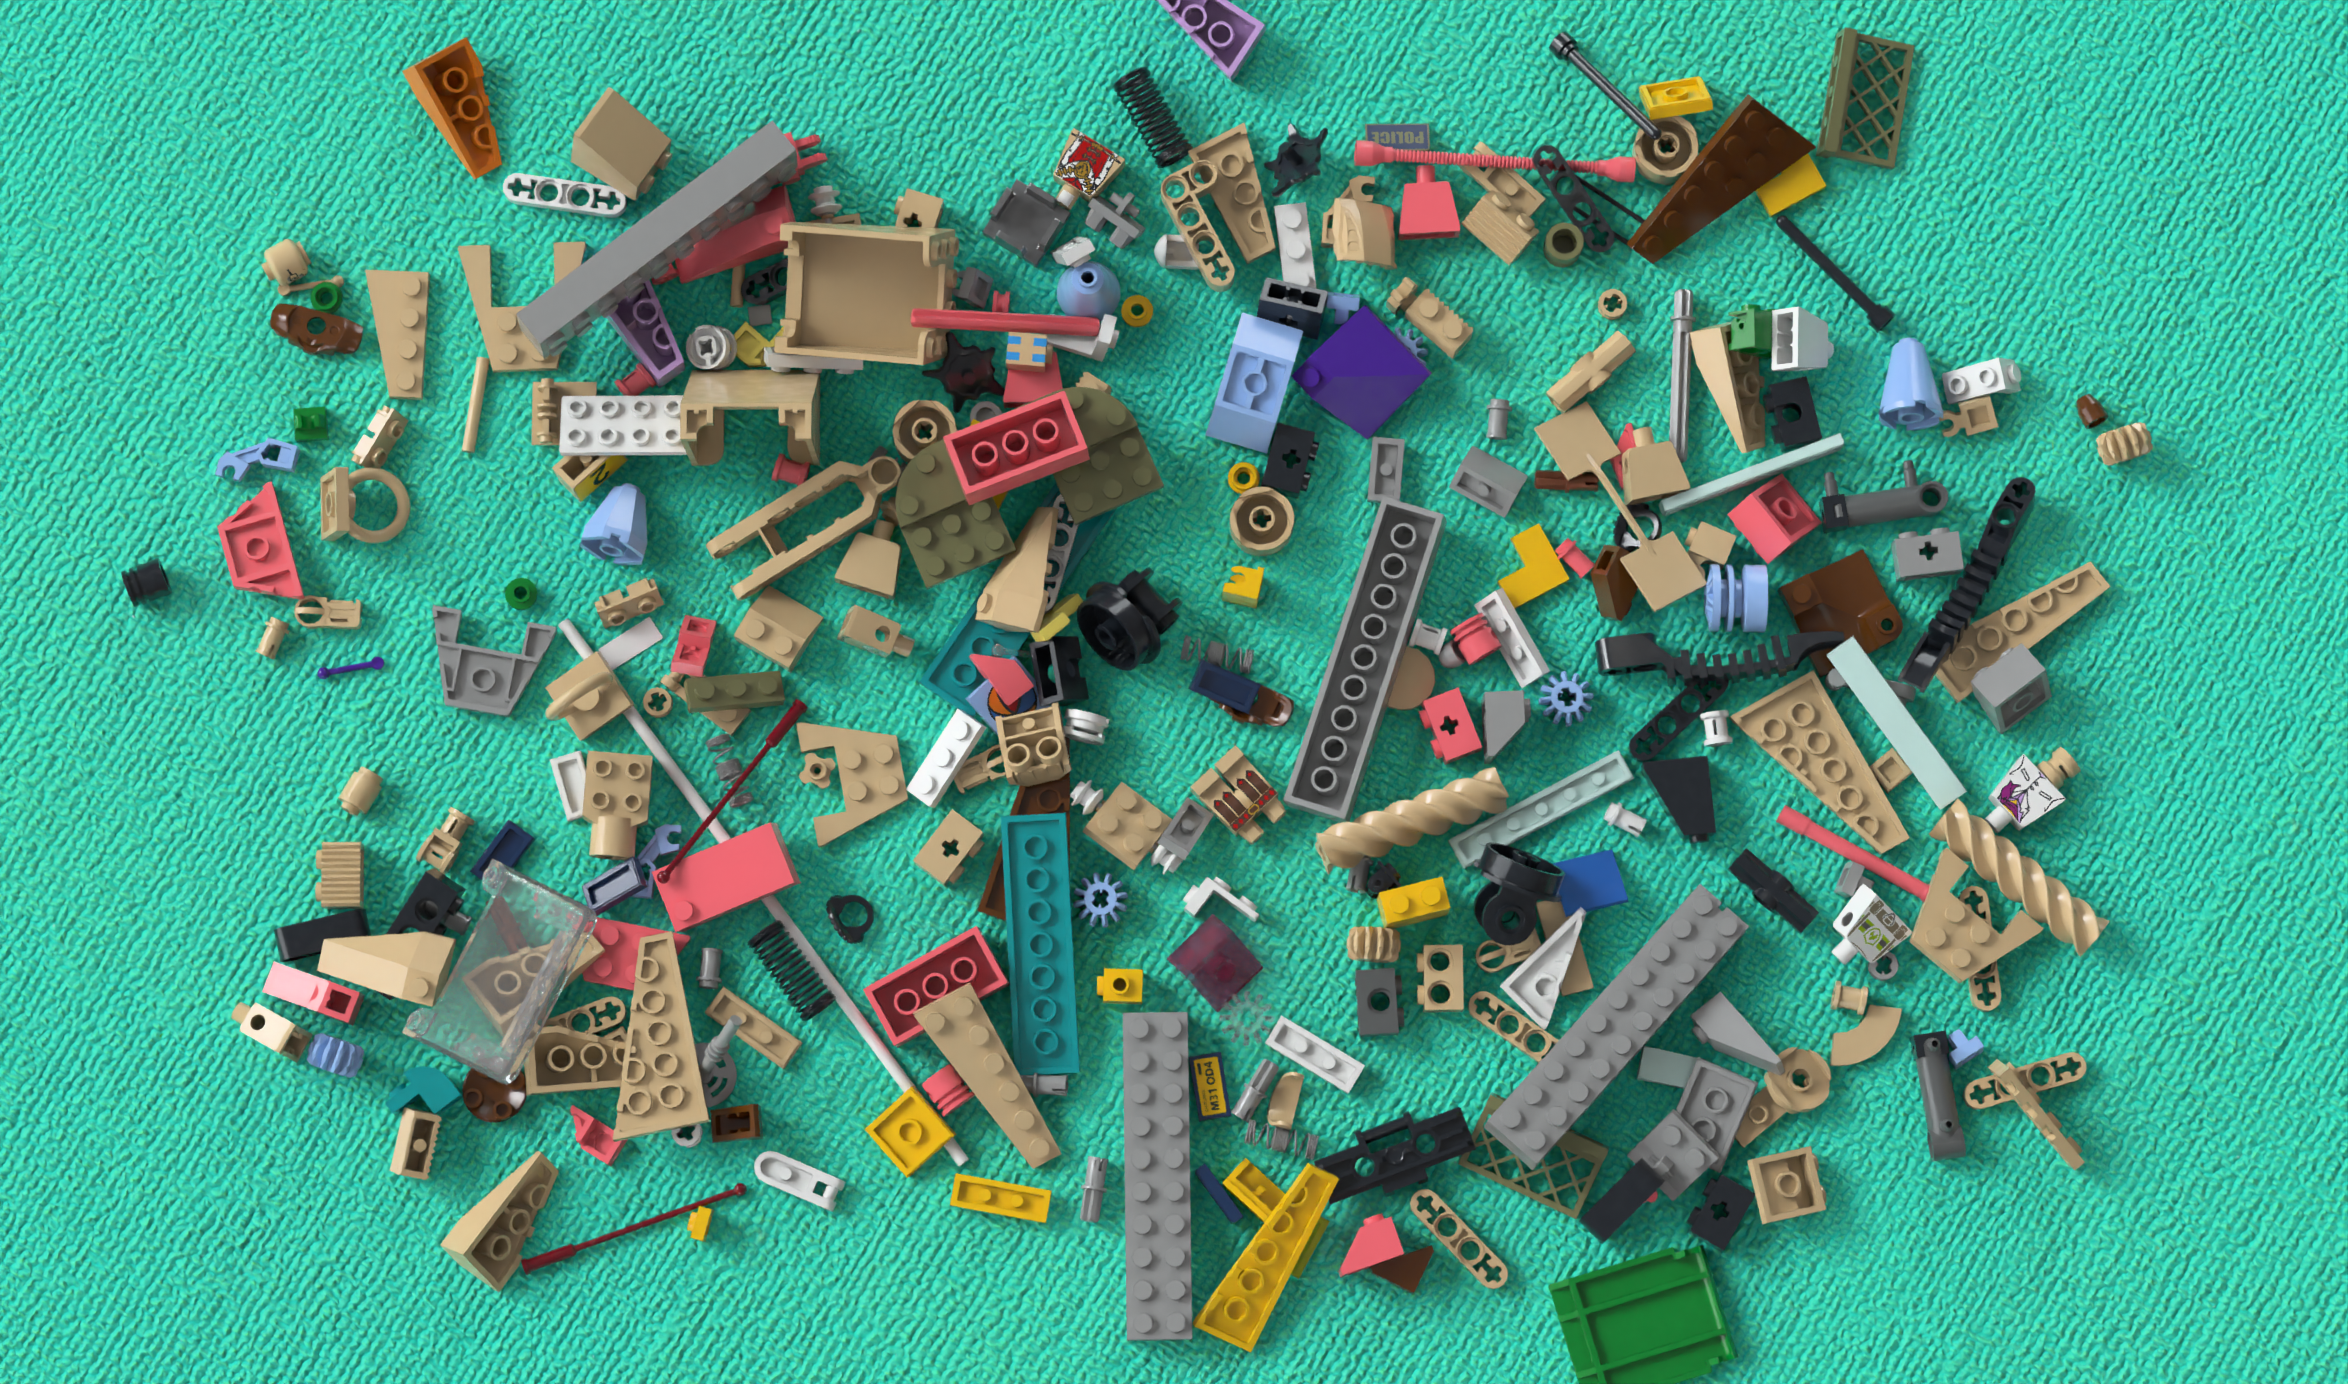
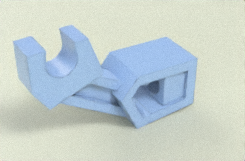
[215,438,300,482]
[631,824,682,899]

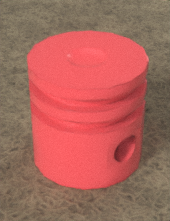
[1450,613,1502,665]
[921,1063,975,1117]

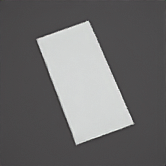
[598,617,663,670]

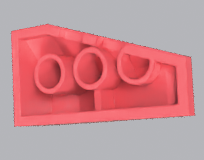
[675,185,796,284]

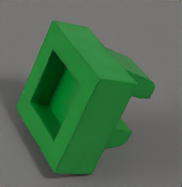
[293,406,329,442]

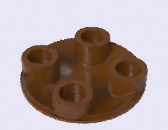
[462,1058,527,1123]

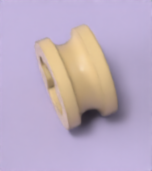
[1598,289,1627,320]
[643,687,673,718]

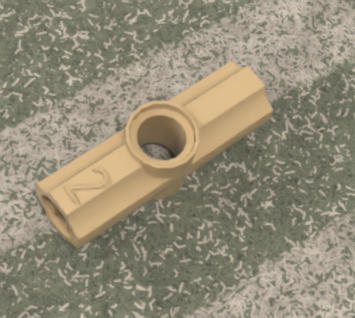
[1546,331,1636,413]

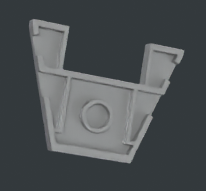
[432,605,557,717]

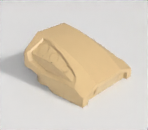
[1332,198,1397,270]
[995,702,1072,786]

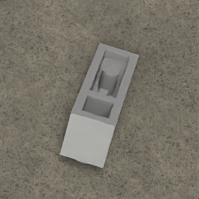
[1690,992,1785,1076]

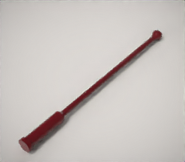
[657,699,808,884]
[521,1183,747,1275]

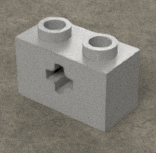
[1891,527,1964,582]

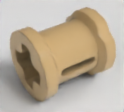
[1831,981,1868,1015]

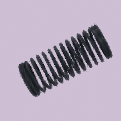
[1113,67,1193,168]
[747,920,836,1021]

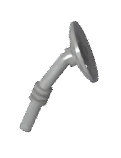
[695,1015,742,1108]

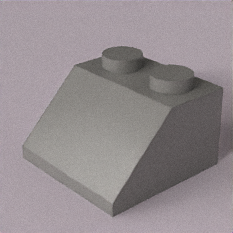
[1971,643,2052,734]
[1481,690,1531,764]

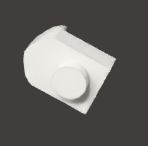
[1154,234,1199,270]

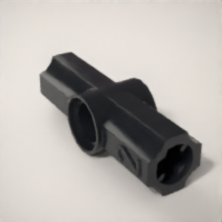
[1727,848,1819,934]

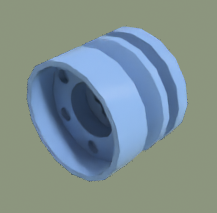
[1704,564,1768,633]

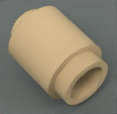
[338,766,383,817]

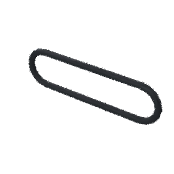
[1555,174,1645,245]

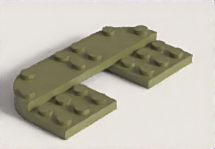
[895,387,1164,590]

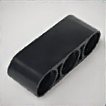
[274,909,371,962]
[1579,1158,1665,1244]

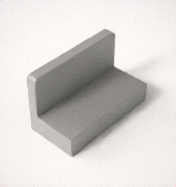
[1449,446,1528,518]

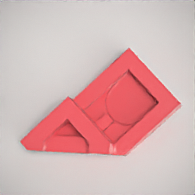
[969,654,1034,705]
[570,1105,628,1166]

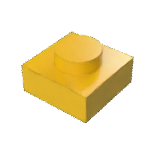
[687,1206,714,1242]

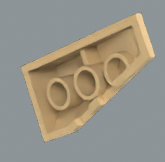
[440,1151,559,1292]

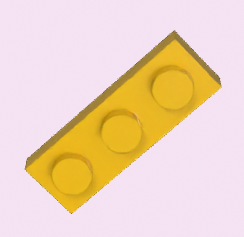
[950,1173,1052,1223]

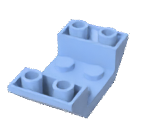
[1206,313,1303,454]

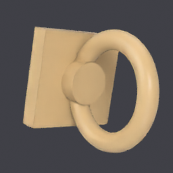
[320,467,410,543]
[545,651,635,741]

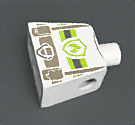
[1831,884,1912,965]

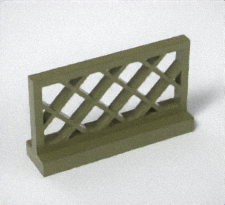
[1816,27,1915,170]
[1458,1092,1609,1219]

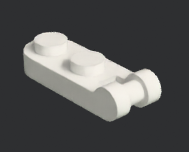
[754,1151,846,1212]

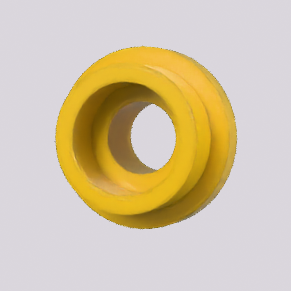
[1121,295,1153,327]
[1228,462,1260,494]

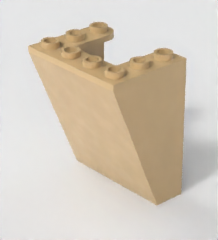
[774,222,959,365]
[680,370,820,466]

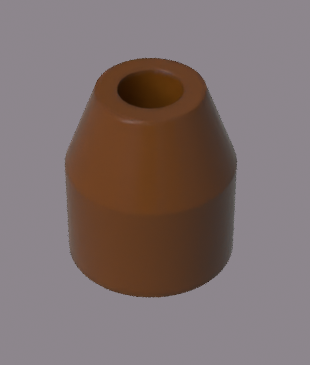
[2076,394,2109,429]

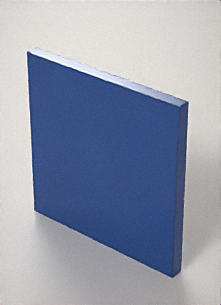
[1553,849,1628,917]

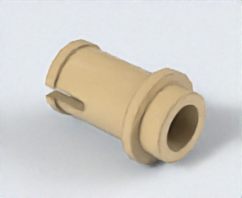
[255,616,290,660]

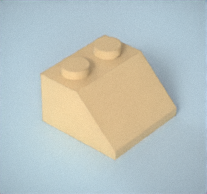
[733,585,824,673]

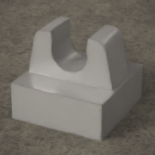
[952,267,994,309]
[1834,861,1874,898]

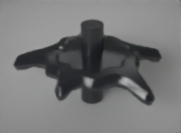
[1264,124,1328,197]
[922,331,1005,413]

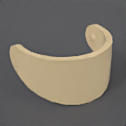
[1267,1072,1304,1130]

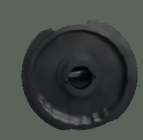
[1077,567,1183,671]
[1473,842,1565,945]

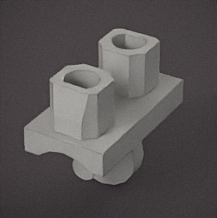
[1085,192,1146,249]

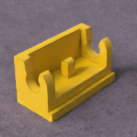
[1222,566,1264,609]
[1222,1158,1285,1223]

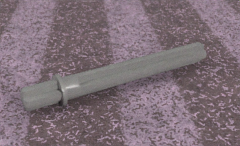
[1669,289,1696,463]

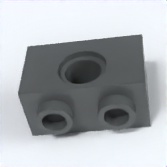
[1355,968,1404,1037]

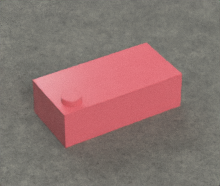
[943,391,1090,505]
[652,822,801,932]
[863,926,1010,1048]

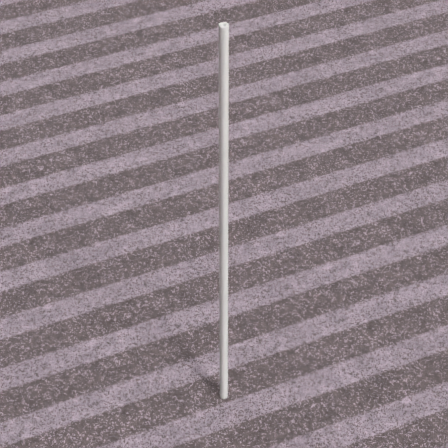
[558,618,969,1167]

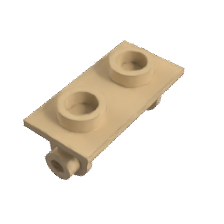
[351,405,409,468]
[594,578,665,629]

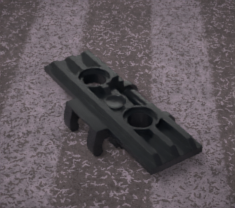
[1314,1107,1476,1204]

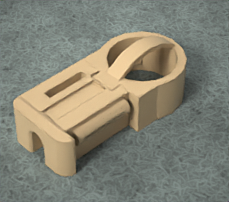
[294,595,363,630]
[953,745,1006,795]
[1475,928,1541,973]

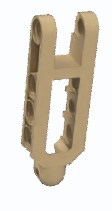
[706,456,902,601]

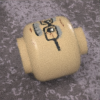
[261,239,311,286]

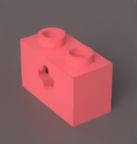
[1418,687,1482,765]

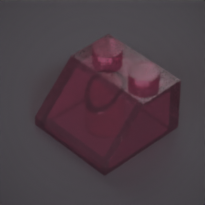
[1167,914,1263,1013]

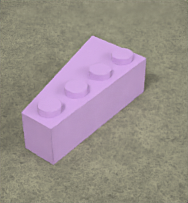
[1156,0,1267,82]
[606,280,685,388]

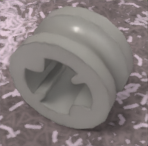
[1868,952,1898,981]

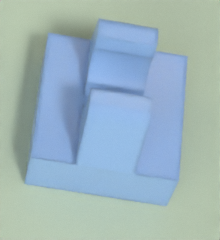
[1326,292,1360,325]
[1947,1029,1984,1070]

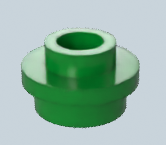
[310,282,343,314]
[505,578,538,610]

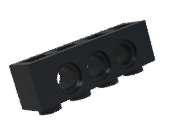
[375,868,466,1000]

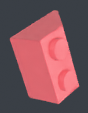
[1727,473,1822,564]
[1338,1213,1404,1278]

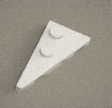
[1500,907,1586,1030]

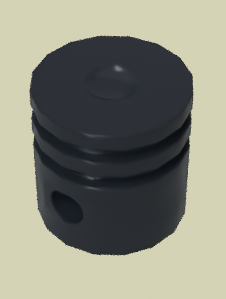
[121,558,172,607]

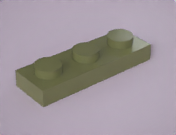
[684,671,785,713]

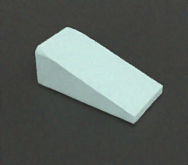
[1636,1046,1698,1089]

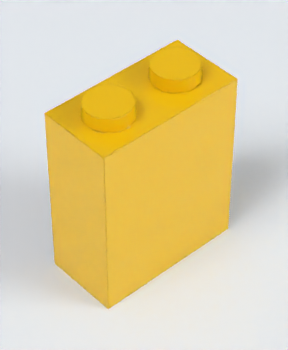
[1376,877,1451,929]

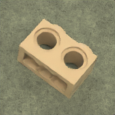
[1416,945,1464,1012]

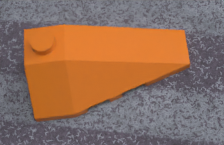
[402,37,502,180]

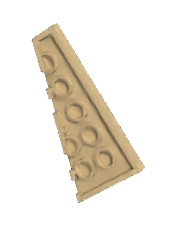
[613,931,710,1142]

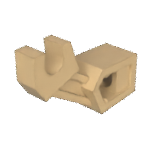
[1321,175,1375,249]

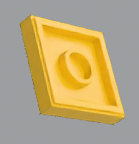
[1639,76,1713,120]
[864,1086,956,1178]

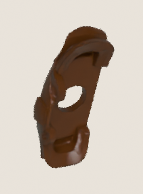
[270,304,363,356]
[1209,685,1294,726]

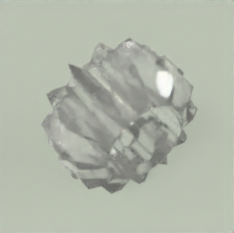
[1219,991,1275,1047]

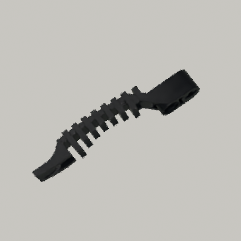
[1898,477,2036,693]
[1595,631,1845,686]

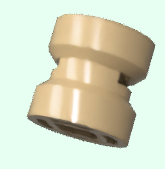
[2036,747,2081,790]

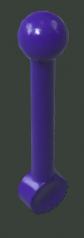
[317,657,384,680]

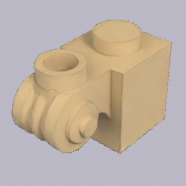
[1684,521,1737,579]

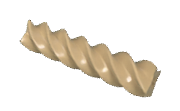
[1315,767,1509,875]
[1929,798,2110,957]

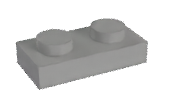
[1367,437,1405,503]
[1157,797,1214,860]

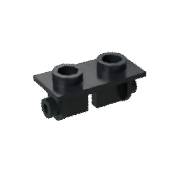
[1366,860,1401,899]

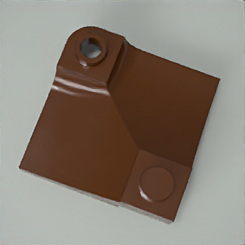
[1777,549,1903,678]

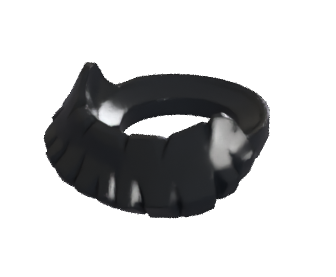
[1613,503,1662,553]
[826,895,874,944]

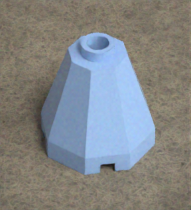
[580,483,647,566]

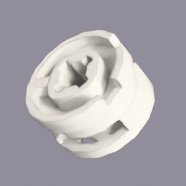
[686,325,737,370]
[1063,709,1109,745]

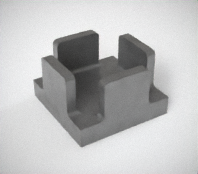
[982,179,1071,267]

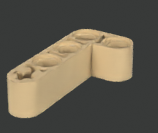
[1161,160,1235,292]

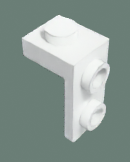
[1044,314,1119,362]
[1942,358,2021,404]
[1183,877,1259,922]

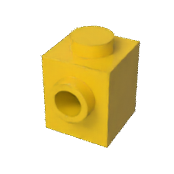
[1097,968,1143,1005]

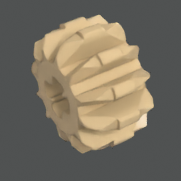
[2096,422,2153,466]
[1346,926,1401,963]

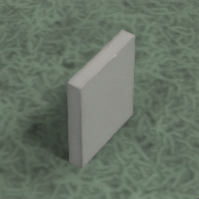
[748,305,772,326]

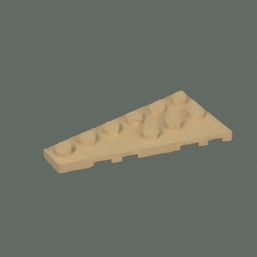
[1729,670,1910,855]

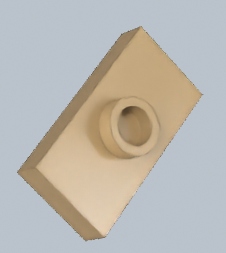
[1735,1086,1787,1148]

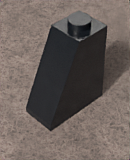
[1641,756,1716,844]

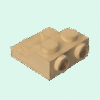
[1747,1146,1826,1224]

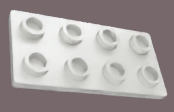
[559,395,687,456]

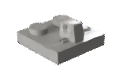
[1627,1109,1720,1201]

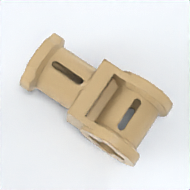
[416,806,475,875]

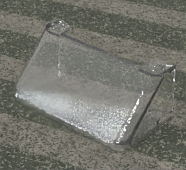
[402,859,597,1084]

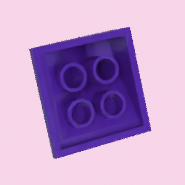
[1291,305,1432,440]

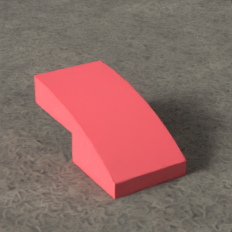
[670,615,717,677]

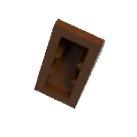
[710,1104,763,1143]
[1369,1245,1434,1294]

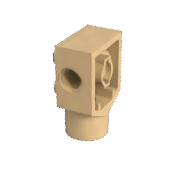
[582,751,653,860]

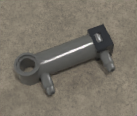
[1819,460,1948,533]
[1910,1030,1966,1162]

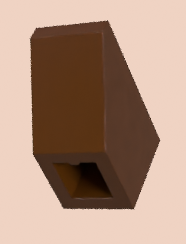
[1591,544,1638,621]

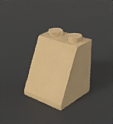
[571,87,672,201]

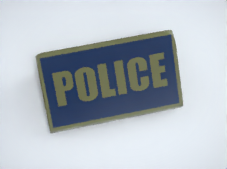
[1365,123,1430,153]

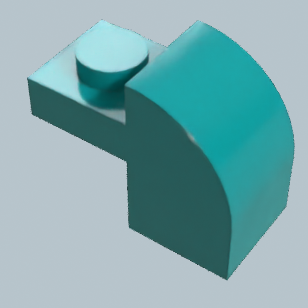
[385,1066,463,1116]

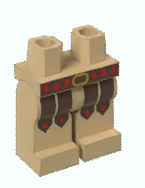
[1190,745,1286,845]

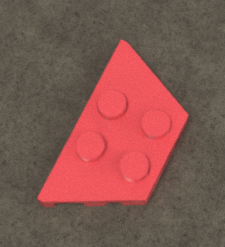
[217,481,305,600]
[567,911,691,991]

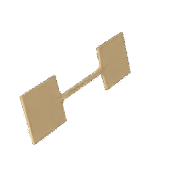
[1534,401,1707,612]

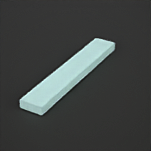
[1658,433,1844,516]
[1827,636,1967,810]
[1448,750,1634,869]

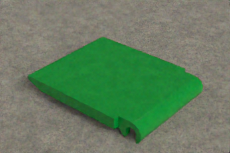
[1548,1245,1738,1384]

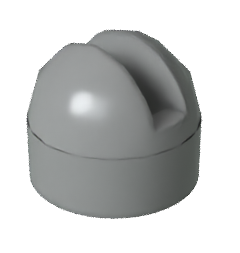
[1439,640,1466,669]

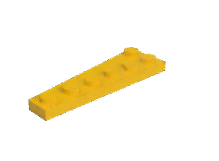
[1192,1163,1339,1352]

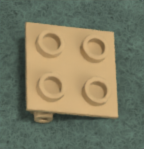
[532,378,597,445]

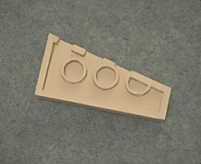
[1188,122,1276,264]
[365,270,430,400]
[1988,1059,2085,1170]

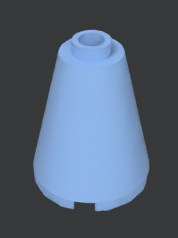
[1057,261,1120,322]
[1879,338,1943,430]

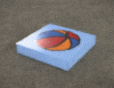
[966,656,1052,736]

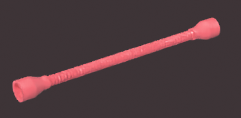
[1354,140,1636,183]

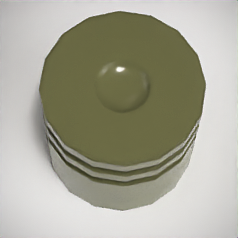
[1543,222,1584,268]

